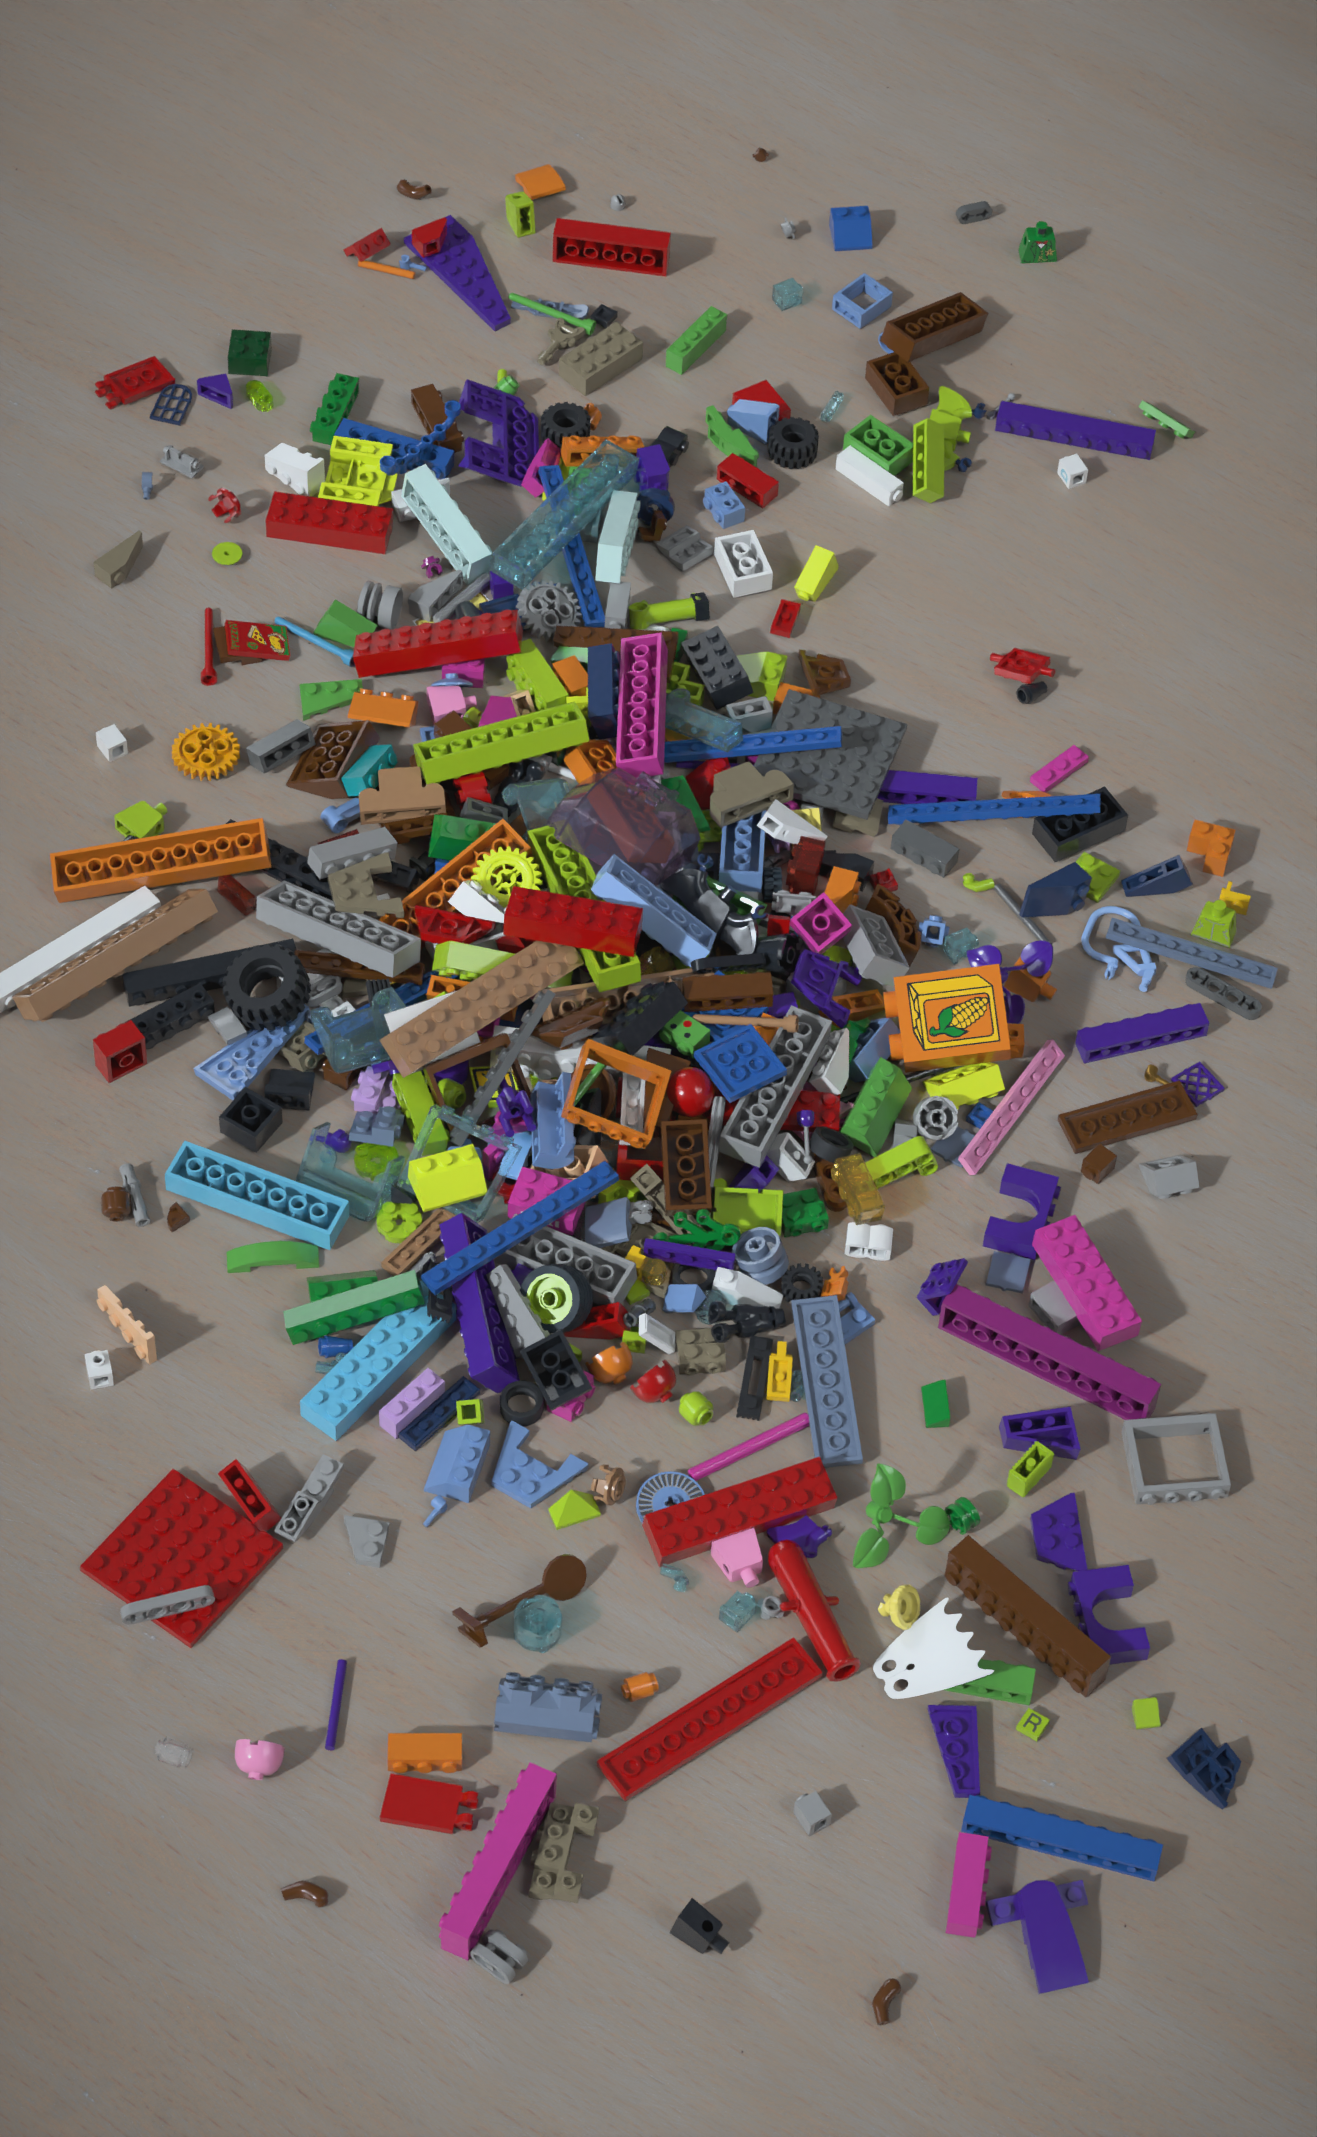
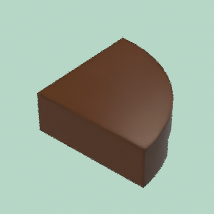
[167,1202,190,1232]

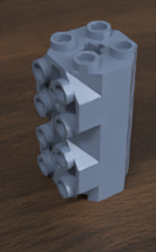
[494,1672,602,1742]

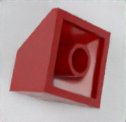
[685,757,731,810]

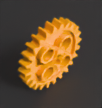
[172,723,240,781]

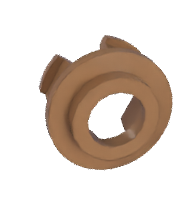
[591,1464,626,1506]

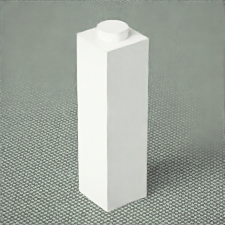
[836,446,904,506]

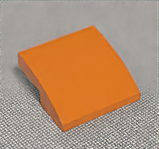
[515,164,566,200]

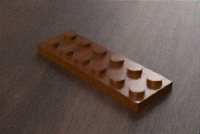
[1058,1080,1198,1154]

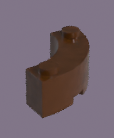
[865,884,921,967]

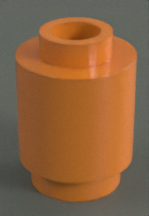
[621,1672,659,1702]

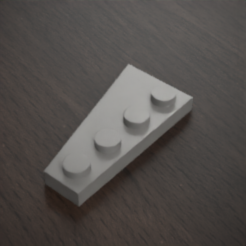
[486,1264,550,1358]

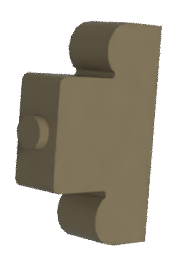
[710,762,794,828]

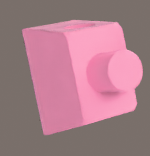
[427,686,477,726]
[711,1528,763,1588]

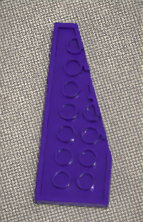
[404,215,511,332]

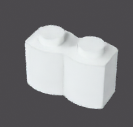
[845,1221,893,1261]

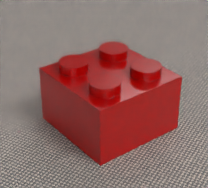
[93,1020,147,1083]

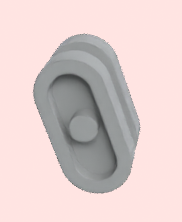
[470,1929,528,1984]

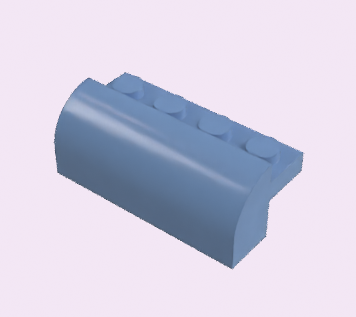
[530,1072,576,1169]

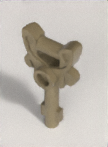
[537,318,585,365]

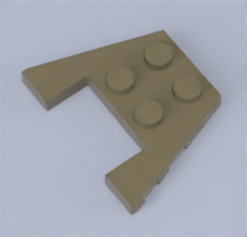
[328,852,404,918]
[600,1222,677,1299]

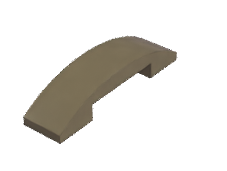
[630,1164,703,1246]

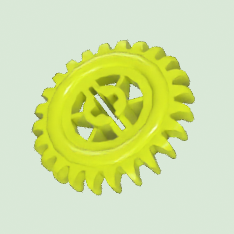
[471,846,542,908]

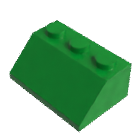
[428,814,496,860]
[307,1270,378,1303]

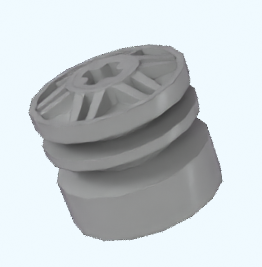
[357,581,403,630]

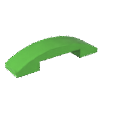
[227,1241,319,1273]

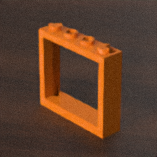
[561,1039,671,1149]

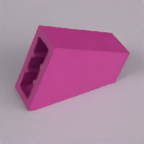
[478,696,517,727]

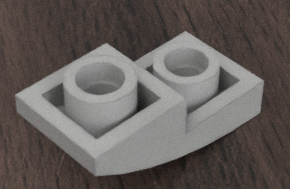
[208,1007,247,1045]

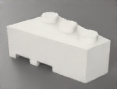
[265,443,325,497]

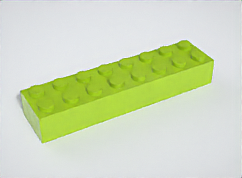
[413,701,589,785]

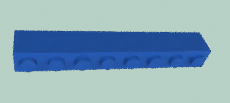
[961,1795,1163,1882]

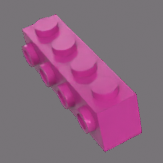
[946,1832,992,1938]

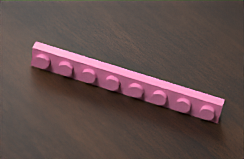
[958,1039,1065,1175]

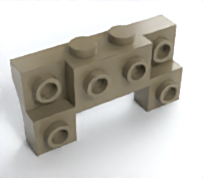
[529,1802,599,1903]

